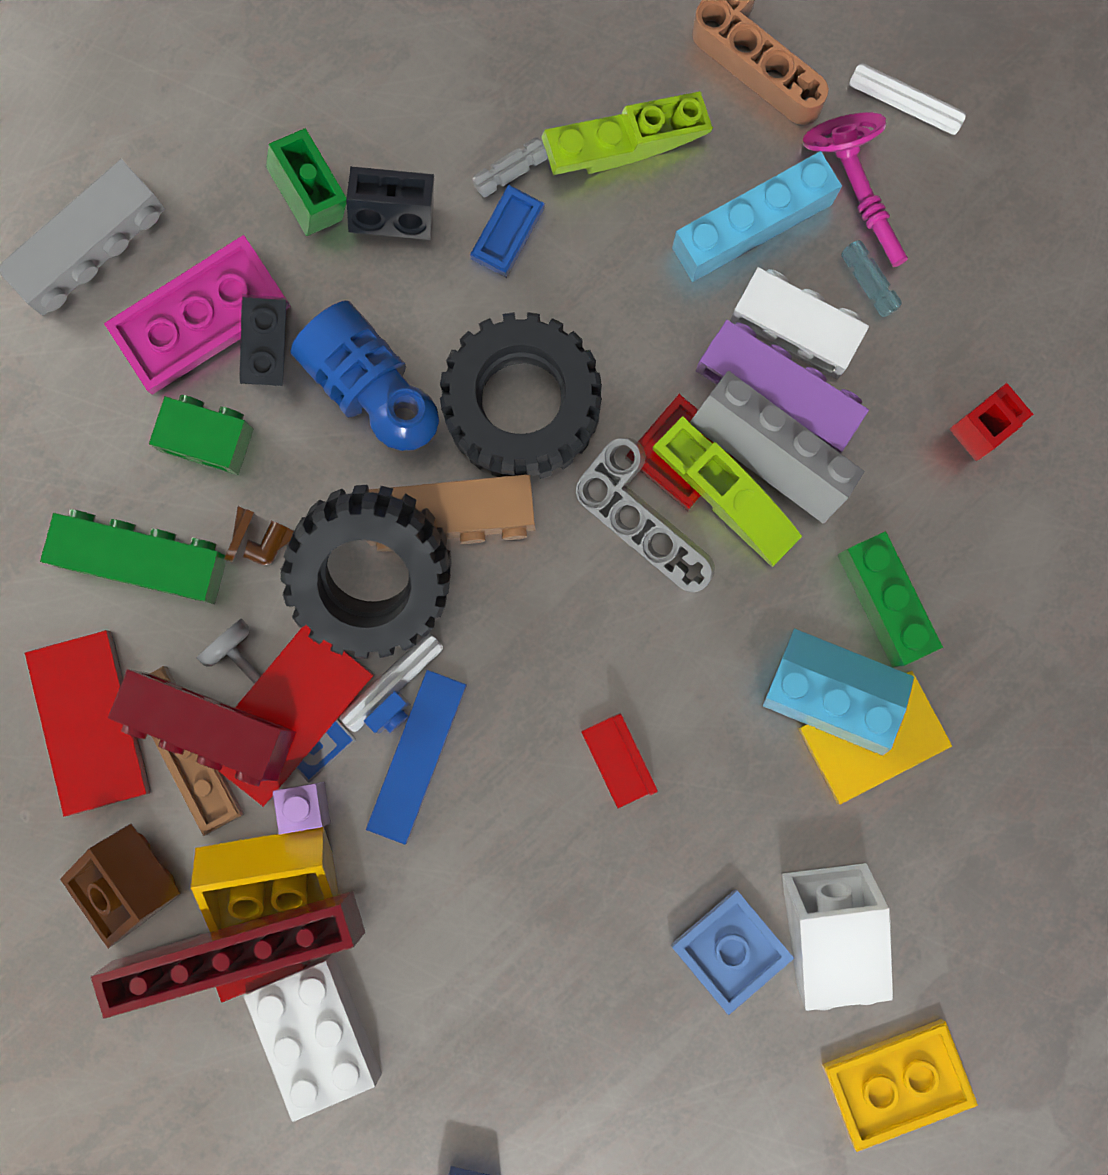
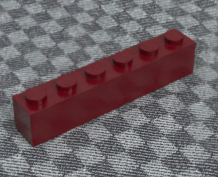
[90,891,366,1019]

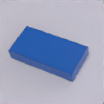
[470,185,545,278]

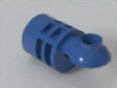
[290,301,439,451]

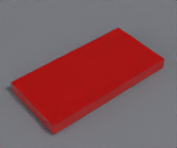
[217,625,374,807]
[24,630,150,817]

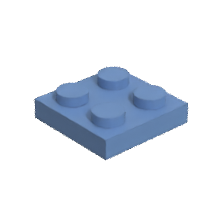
[671,889,794,1015]

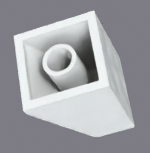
[782,863,893,1011]

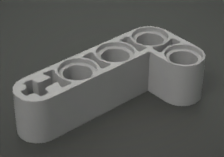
[576,438,715,592]

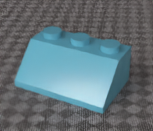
[763,628,914,756]

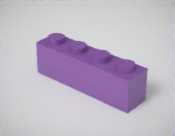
[696,320,869,453]

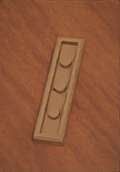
[150,666,244,836]

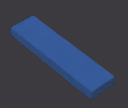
[366,670,467,845]

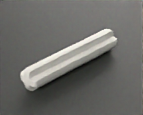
[850,63,966,134]
[340,633,443,732]

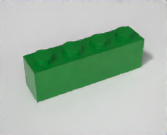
[40,509,227,604]

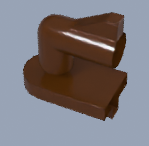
[224,506,294,566]

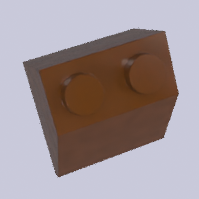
[60,823,181,949]

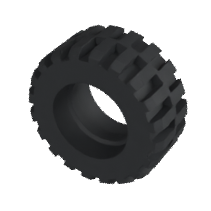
[440,312,602,479]
[280,485,452,659]

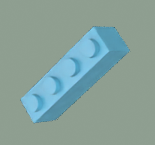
[672,151,842,282]

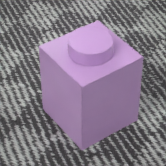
[273,782,331,834]

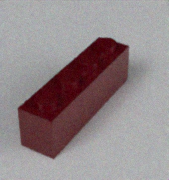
[108,669,296,786]

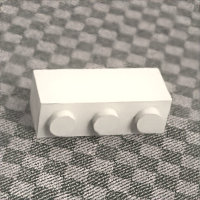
[730,267,869,380]

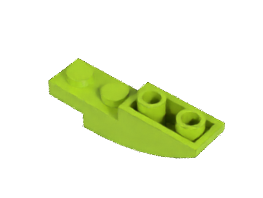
[541,91,713,175]
[652,416,802,567]

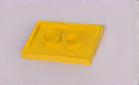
[798,671,952,805]
[822,1019,978,1152]

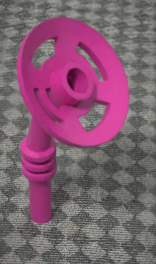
[803,112,908,267]

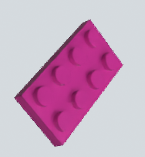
[104,235,291,395]

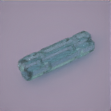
[841,240,902,317]

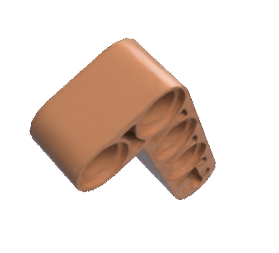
[692,0,829,125]

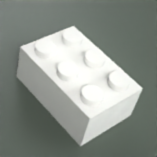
[244,953,382,1122]

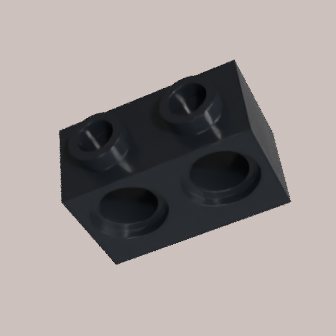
[346,166,434,240]
[239,294,286,386]

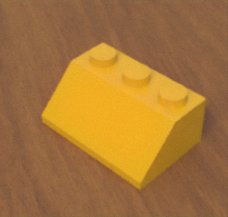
[191,827,339,932]

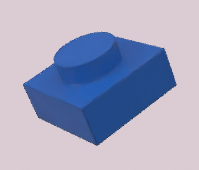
[364,691,411,734]

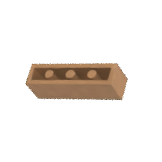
[365,475,535,552]

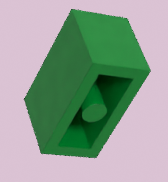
[266,128,346,236]
[149,395,254,476]

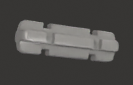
[473,138,548,197]

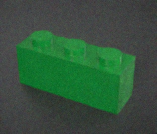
[837,531,943,668]

